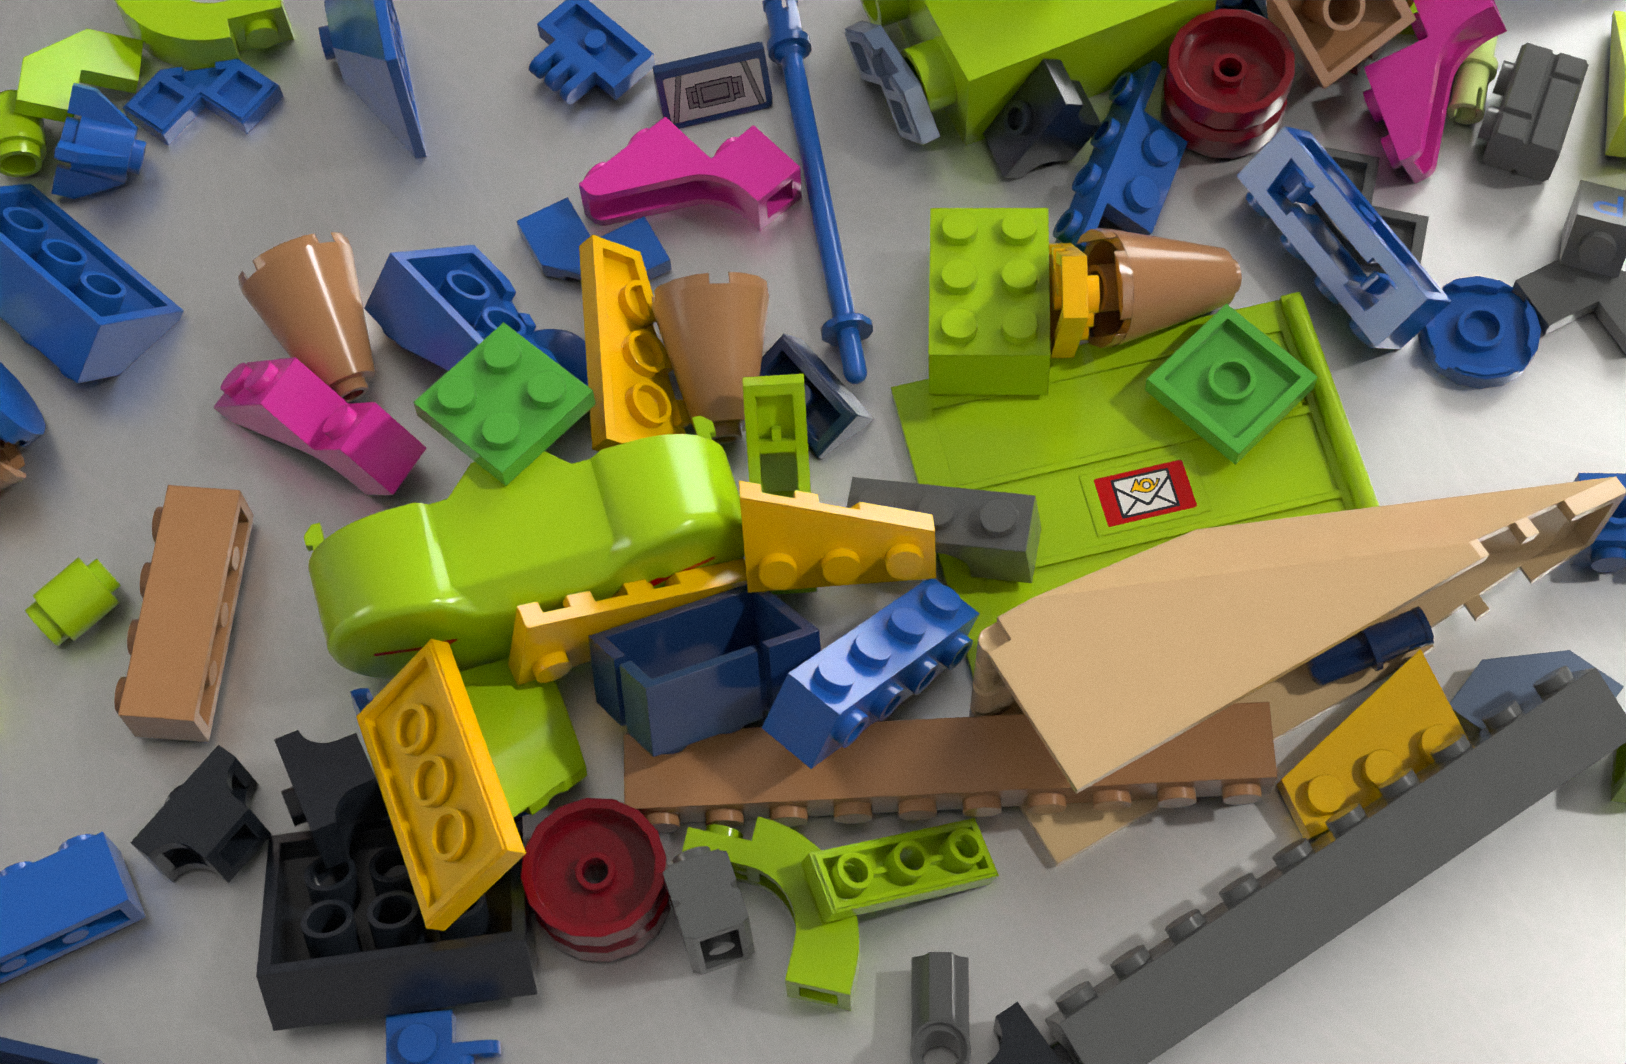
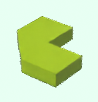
[14,28,144,123]

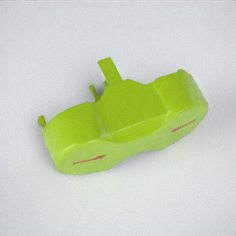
[304,415,745,680]

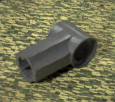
[910,952,971,1064]

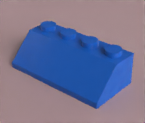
[0,183,184,383]

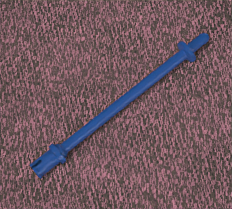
[762,0,873,385]

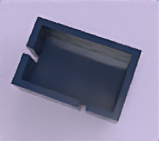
[588,584,821,757]

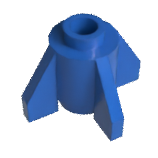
[51,83,147,199]

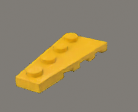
[579,234,691,451]
[508,558,747,685]

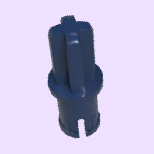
[1306,606,1434,685]

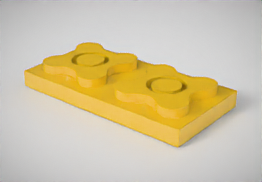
[356,638,526,931]

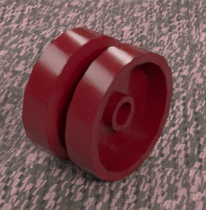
[1161,9,1295,158]
[521,798,671,962]

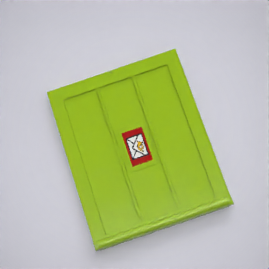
[891,292,1380,680]

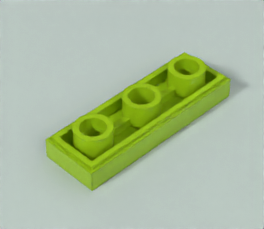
[801,818,999,923]

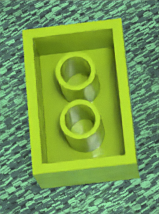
[928,208,1051,395]

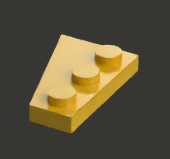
[1049,243,1100,358]
[1276,649,1468,841]

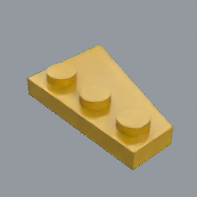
[739,480,936,593]

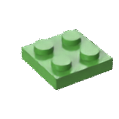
[1145,304,1318,465]
[413,322,596,486]

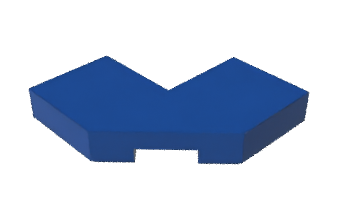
[123,59,284,146]
[516,197,672,280]

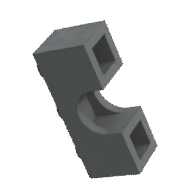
[846,477,1041,583]

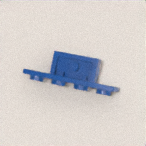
[1053,60,1188,252]

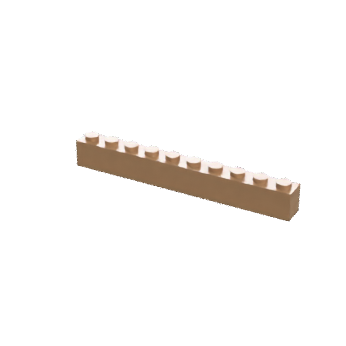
[624,702,1277,833]

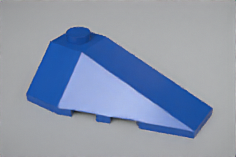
[364,245,559,371]

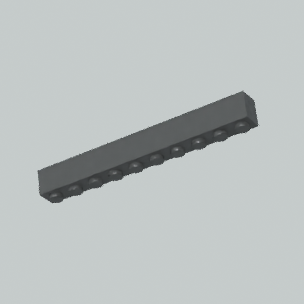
[1045,666,1626,1064]

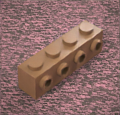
[114,485,254,742]

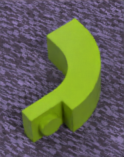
[114,0,294,70]
[743,374,817,595]
[682,816,860,1011]

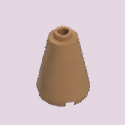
[1077,228,1242,348]
[238,232,376,403]
[652,272,770,444]

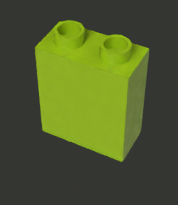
[860,0,1217,146]

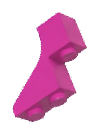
[1363,0,1507,184]
[579,117,802,231]
[213,357,426,495]

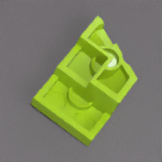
[460,658,588,818]

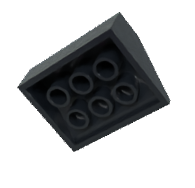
[256,816,538,1031]

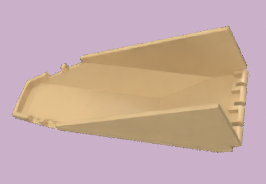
[969,477,1626,867]

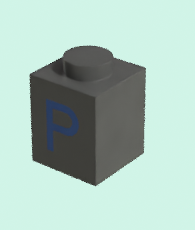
[1559,180,1626,278]

